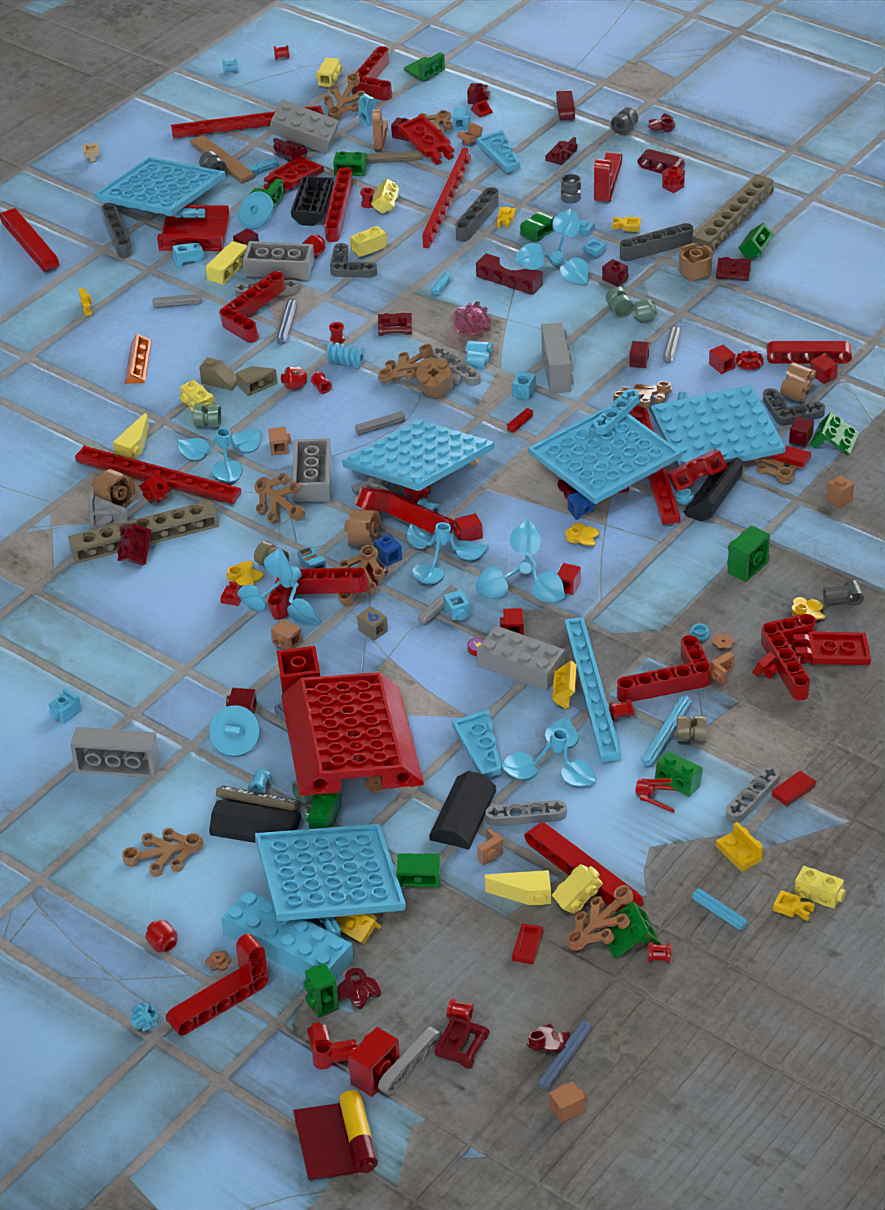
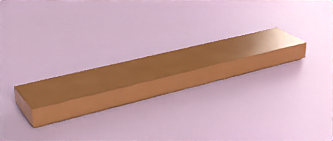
[190,135,255,183]

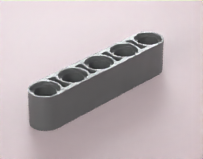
[455,187,499,242]
[102,203,132,258]
[620,223,693,261]

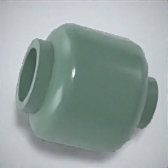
[631,298,658,323]

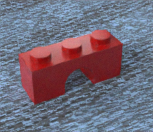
[666,449,727,492]

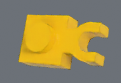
[497,207,516,229]
[612,216,641,232]
[78,288,92,317]
[773,890,815,921]

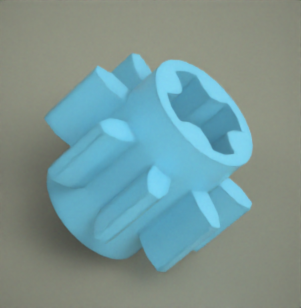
[130,1002,158,1032]

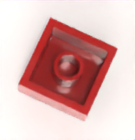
[277,646,320,694]
[348,1027,400,1097]

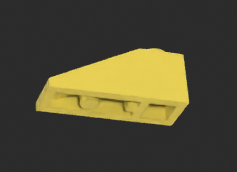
[113,413,149,459]
[485,870,551,905]

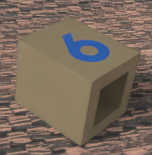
[357,607,388,640]

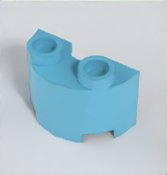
[464,341,493,369]

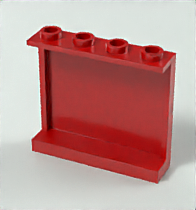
[157,205,230,251]

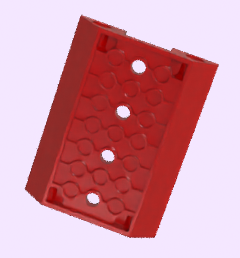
[281,672,424,796]

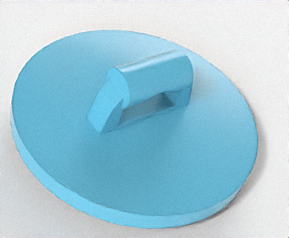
[238,191,273,230]
[209,706,260,756]

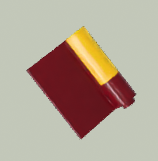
[293,1090,378,1180]

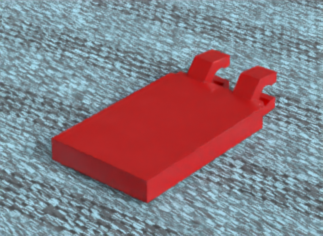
[398,114,455,166]
[264,156,324,194]
[791,631,871,665]

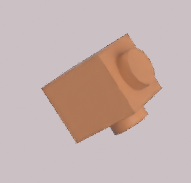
[268,427,291,456]
[827,475,854,508]
[271,619,302,650]
[549,1081,587,1123]

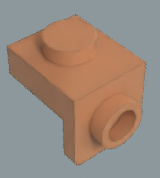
[457,123,483,144]
[711,652,734,686]
[477,828,503,866]

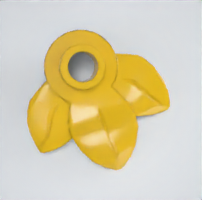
[565,522,600,546]
[226,561,264,587]
[791,597,825,620]

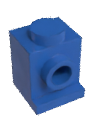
[568,492,597,520]

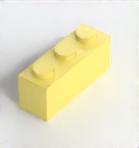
[205,241,247,285]

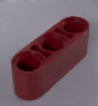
[556,90,575,120]
[637,149,685,174]

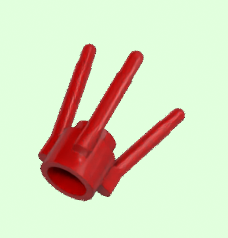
[635,778,676,813]

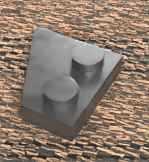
[88,494,128,530]

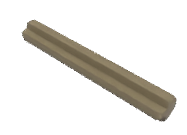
[367,151,423,163]

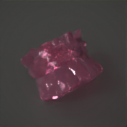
[452,301,491,335]

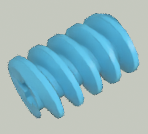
[327,341,365,368]

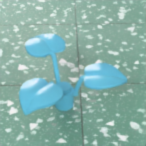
[514,210,588,285]
[177,427,261,483]
[476,519,566,603]
[407,522,489,584]
[238,548,321,625]
[501,716,596,787]

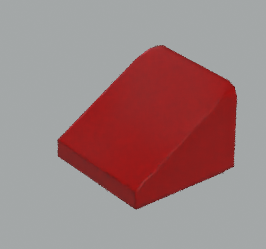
[471,99,493,117]

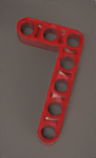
[352,46,392,101]
[594,152,623,202]
[219,271,286,343]
[356,487,456,534]
[267,567,370,620]
[761,614,816,701]
[617,635,711,702]
[165,933,269,1036]

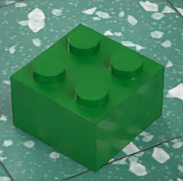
[727,525,770,582]

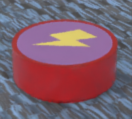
[467,638,484,656]

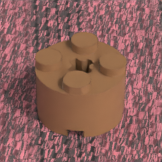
[679,243,713,281]
[416,358,453,399]
[780,363,817,404]
[92,469,135,508]
[344,509,381,547]

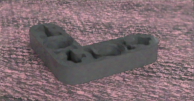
[330,243,377,278]
[763,388,825,426]

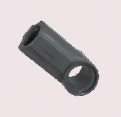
[823,580,864,606]

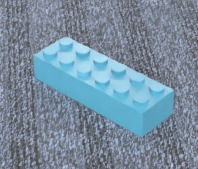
[221,890,354,980]

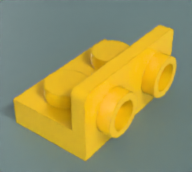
[552,661,577,709]
[716,822,763,872]
[334,914,381,945]

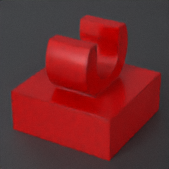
[220,582,241,606]
[752,652,778,679]

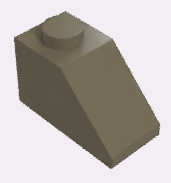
[199,357,237,391]
[236,366,277,396]

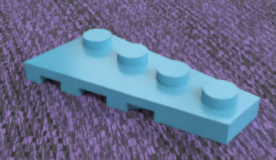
[476,130,520,173]
[452,710,501,778]

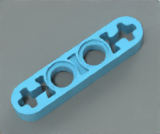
[594,389,639,435]

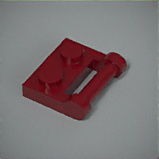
[378,313,412,336]
[434,1016,490,1069]

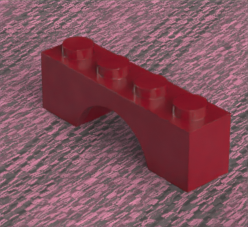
[476,253,543,295]

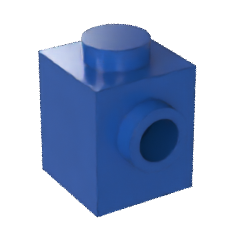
[374,533,402,567]

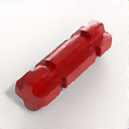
[507,408,533,433]

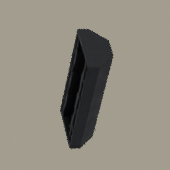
[291,176,334,226]
[683,457,743,522]
[429,771,496,850]
[209,800,301,843]

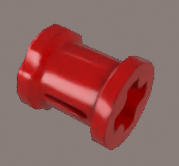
[274,45,290,60]
[360,187,374,208]
[329,322,345,344]
[311,372,332,394]
[609,699,634,720]
[648,942,671,963]
[446,998,474,1021]

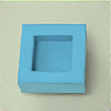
[577,219,595,236]
[583,239,606,257]

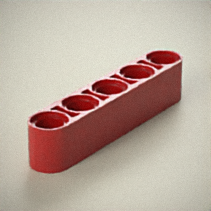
[766,341,852,364]

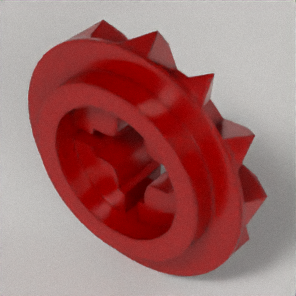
[736,350,764,370]

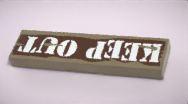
[216,785,301,812]

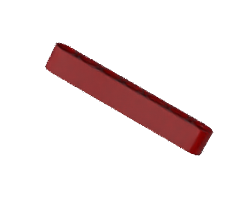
[324,167,353,242]
[0,208,60,272]
[524,822,644,912]

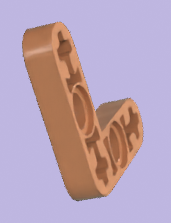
[372,109,388,150]

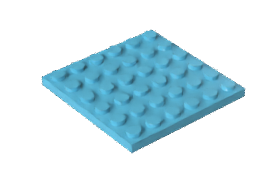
[94,157,226,216]
[650,385,785,467]
[528,405,682,504]
[342,419,495,491]
[255,824,406,921]

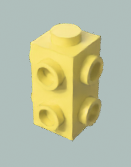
[316,57,342,87]
[371,178,399,214]
[350,226,387,258]
[179,380,215,412]
[552,864,603,914]
[794,866,846,909]

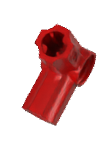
[307,1022,357,1069]

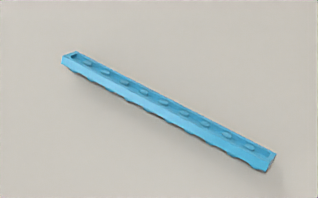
[564,617,621,762]

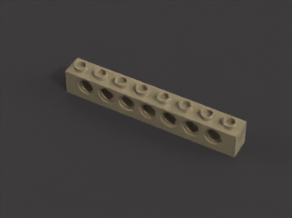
[693,174,774,252]
[68,500,219,564]

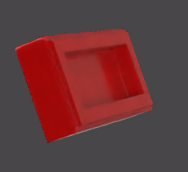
[771,445,812,468]
[771,770,816,807]
[512,923,543,965]

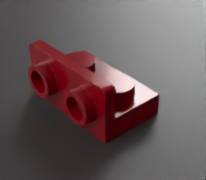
[545,137,578,165]
[273,138,307,160]
[716,257,751,281]
[117,523,152,566]

